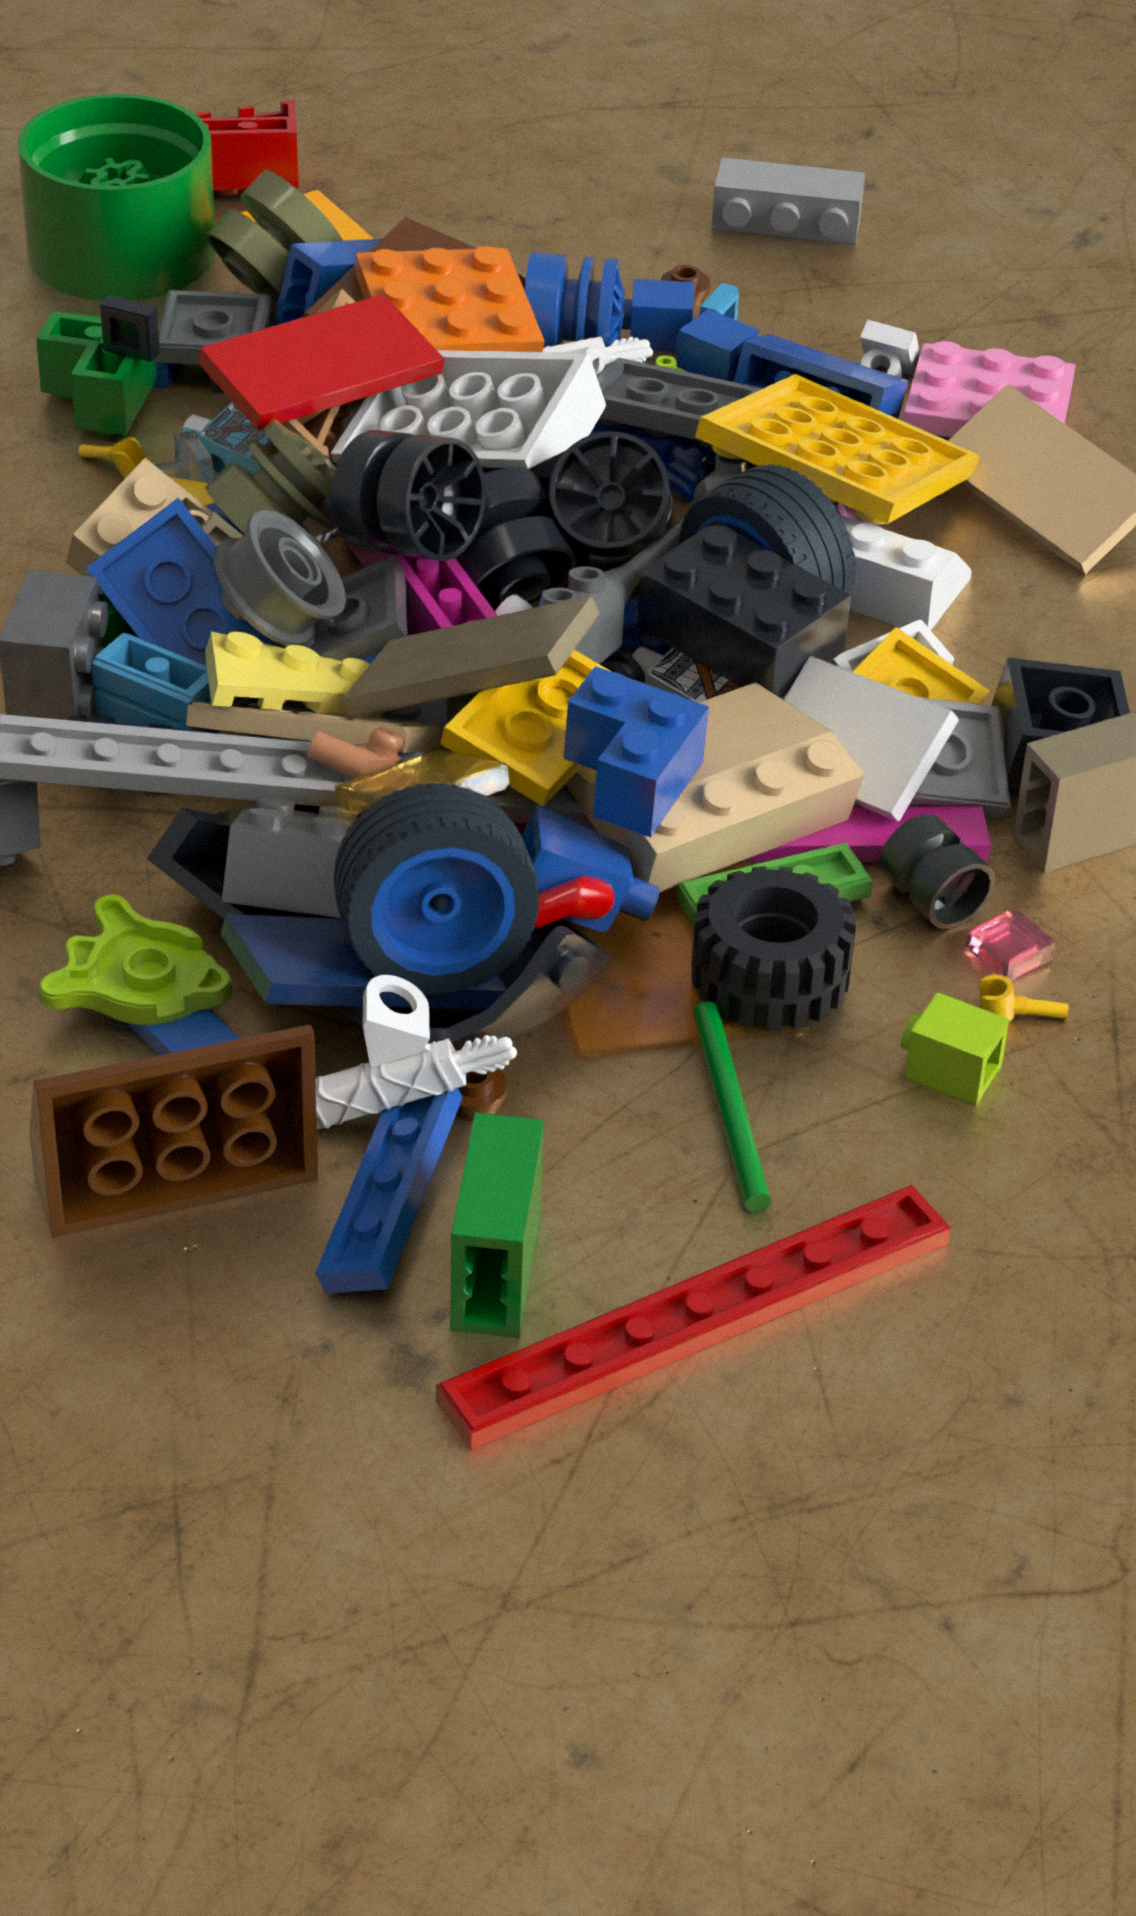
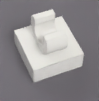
[860,320,920,378]

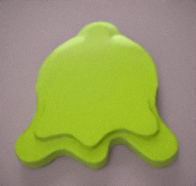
[39,894,232,1025]

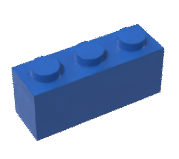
[734,334,908,419]

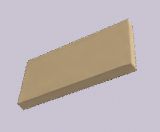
[948,384,1136,574]
[186,702,451,752]

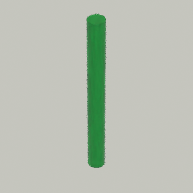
[692,1001,771,1212]

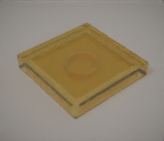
[334,749,511,814]

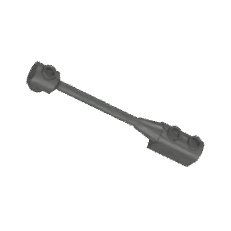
[542,454,756,664]

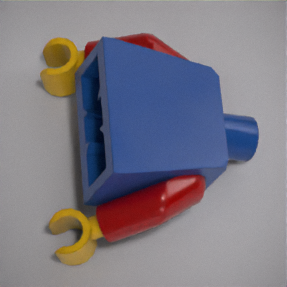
[521,804,660,932]

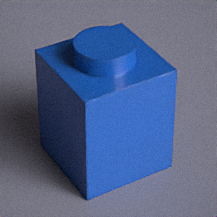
[622,279,695,353]
[675,309,759,382]

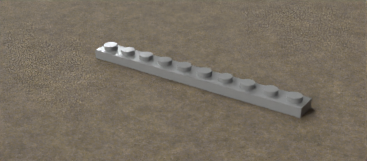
[0,714,595,830]

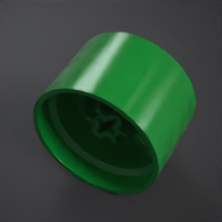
[18,94,215,301]

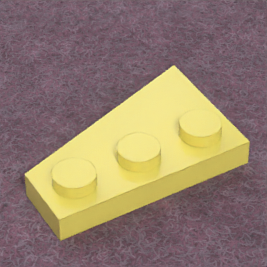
[205,631,382,717]

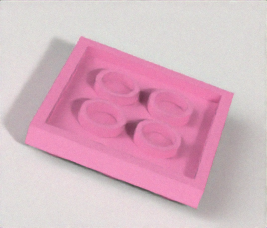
[903,341,1076,437]

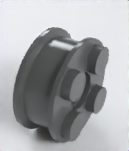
[214,510,346,648]

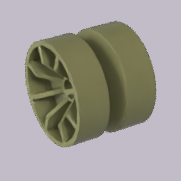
[206,170,343,306]

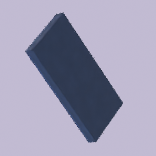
[220,914,507,1010]

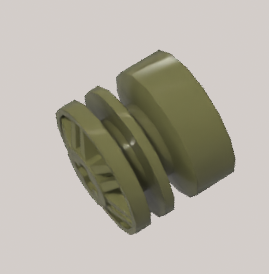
[205,419,336,535]

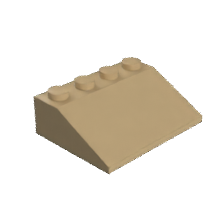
[565,682,865,892]

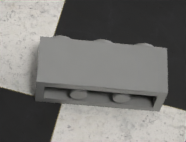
[712,157,865,244]

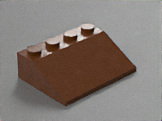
[29,1024,318,1238]

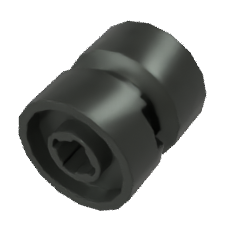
[879,814,995,929]

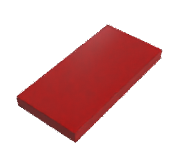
[198,294,445,430]

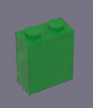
[450,1112,544,1338]

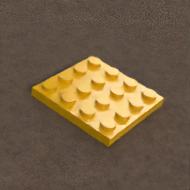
[695,374,981,524]

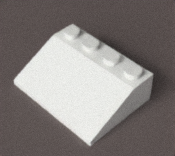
[330,350,606,469]

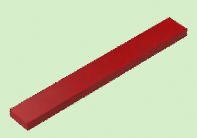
[436,1185,951,1450]

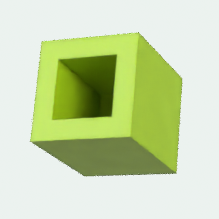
[901,992,1009,1105]

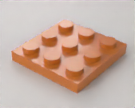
[354,246,545,352]

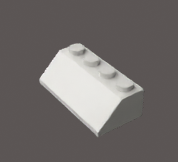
[841,515,972,630]

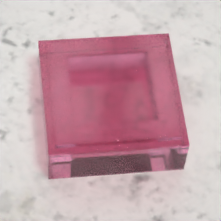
[965,908,1056,980]

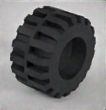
[691,866,856,1031]

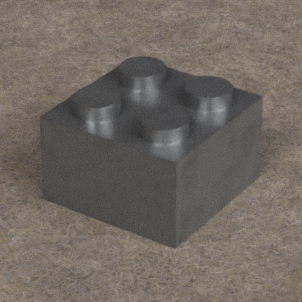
[0,570,108,720]
[222,797,357,918]

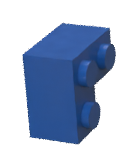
[564,666,709,838]

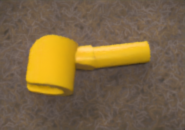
[78,436,151,479]
[979,974,1069,1022]

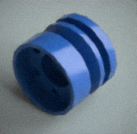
[525,252,625,348]

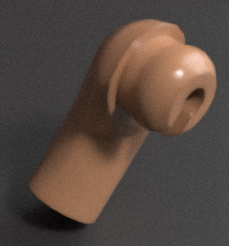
[307,727,403,778]

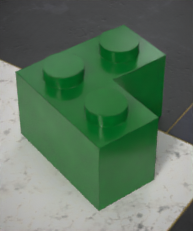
[36,311,157,435]

